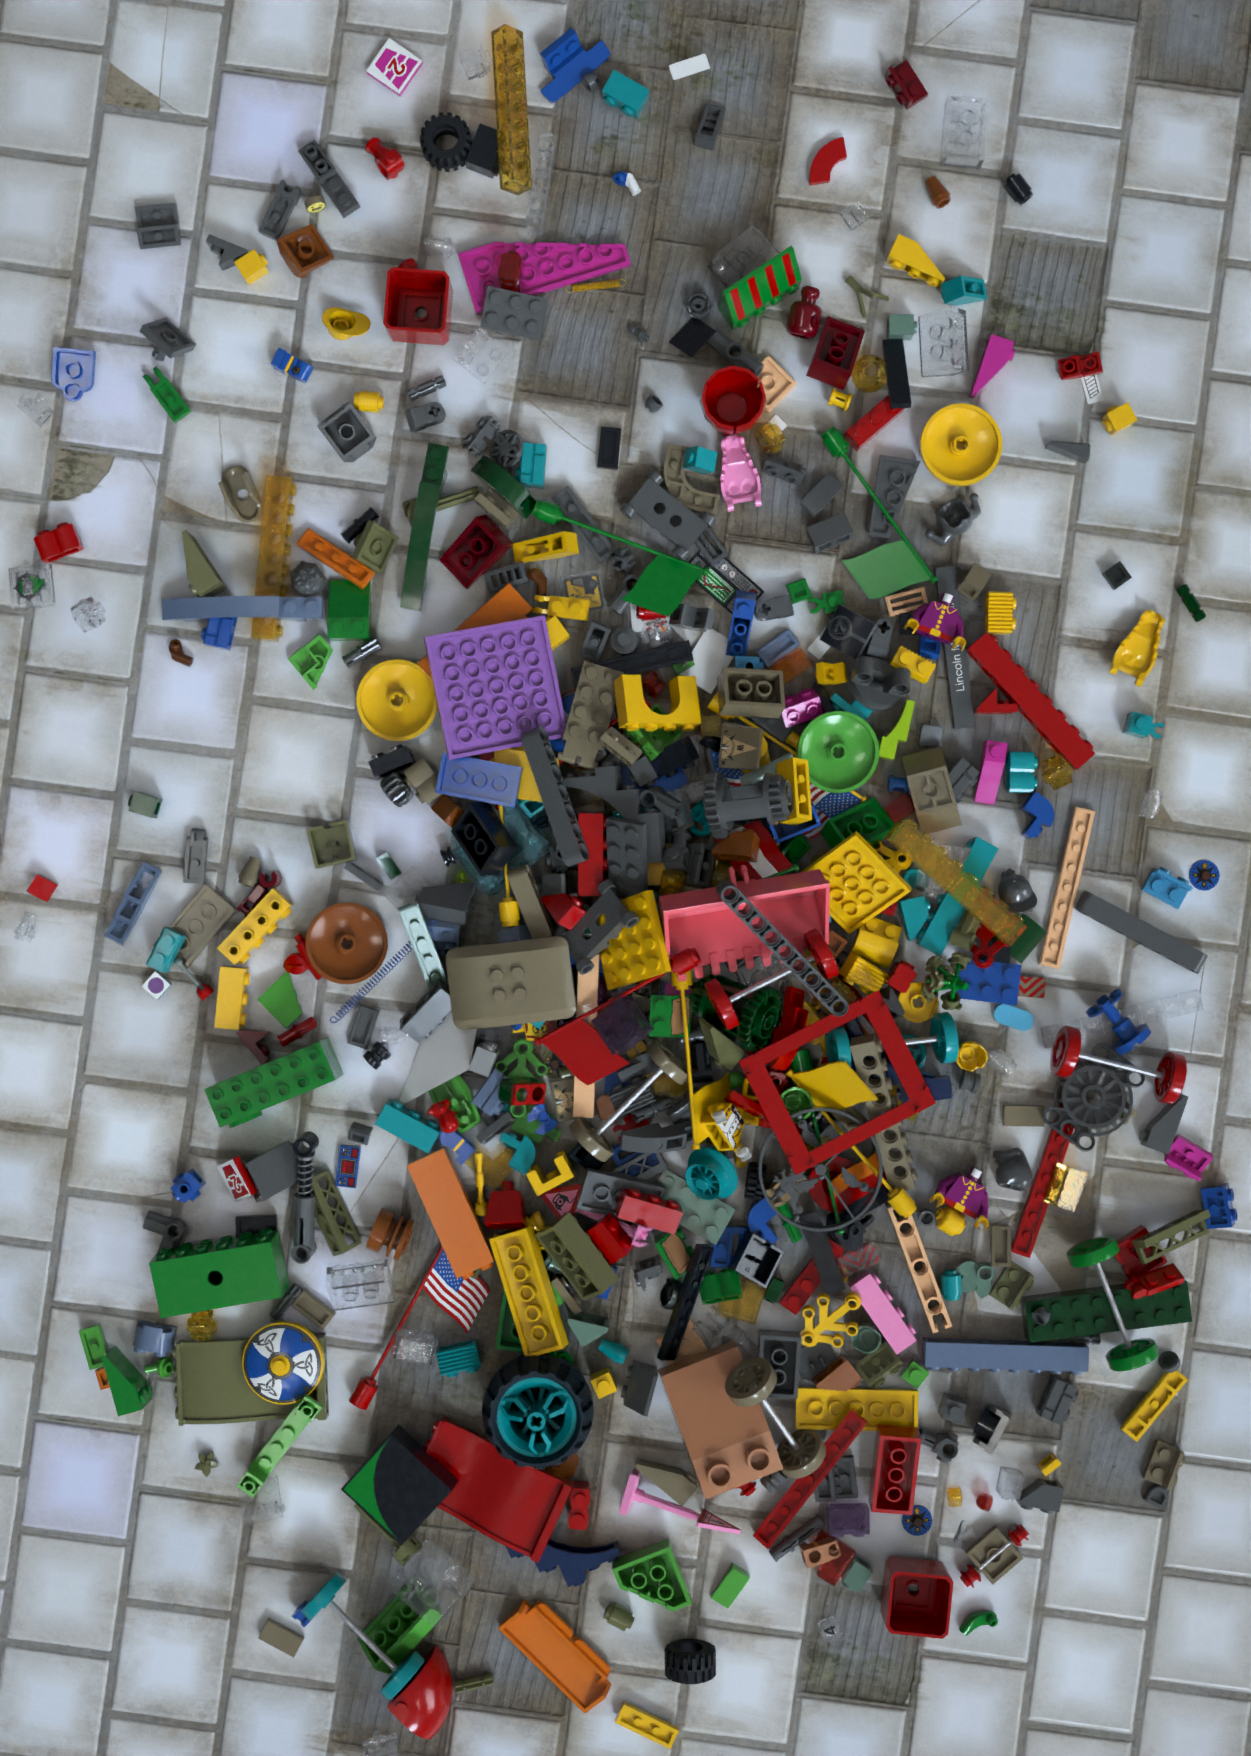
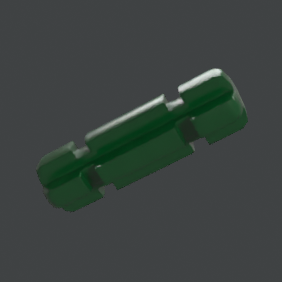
[1177,584,1206,622]

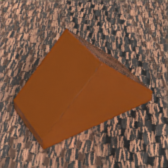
[431,794,464,828]

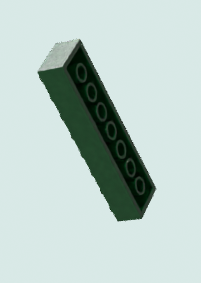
[1021,1279,1192,1342]

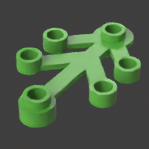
[495,1038,548,1117]

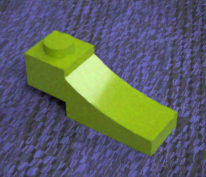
[878,700,915,761]

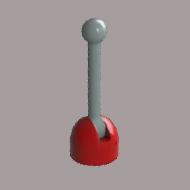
[174,958,214,1001]

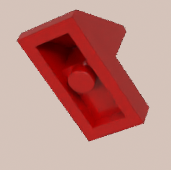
[973,688,1018,714]

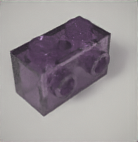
[826,1503,870,1537]

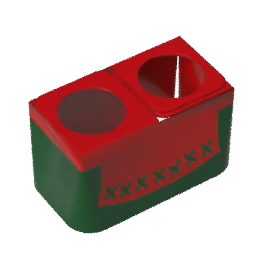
[499,1077,546,1106]

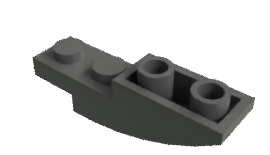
[298,139,360,218]
[620,1120,693,1153]

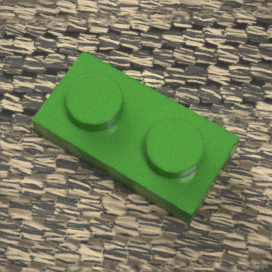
[79,1324,108,1370]

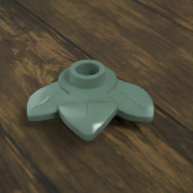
[956,1261,995,1299]

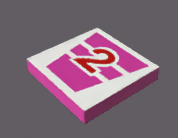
[366,38,423,96]

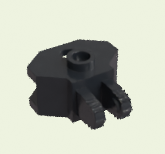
[826,1211,874,1252]

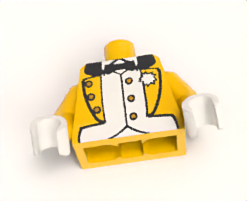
[700,1102,752,1162]

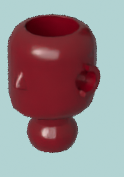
[786,286,822,339]

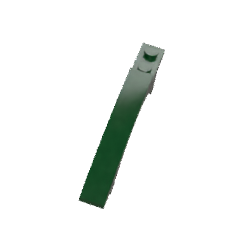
[400,443,449,611]

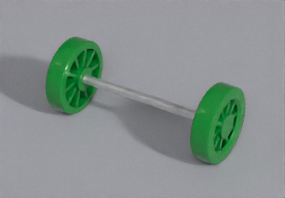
[1066,1236,1159,1372]

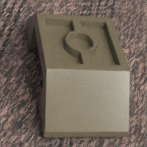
[902,746,962,835]

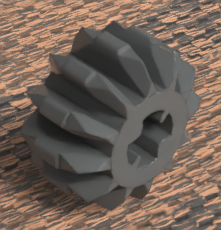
[380,772,413,807]

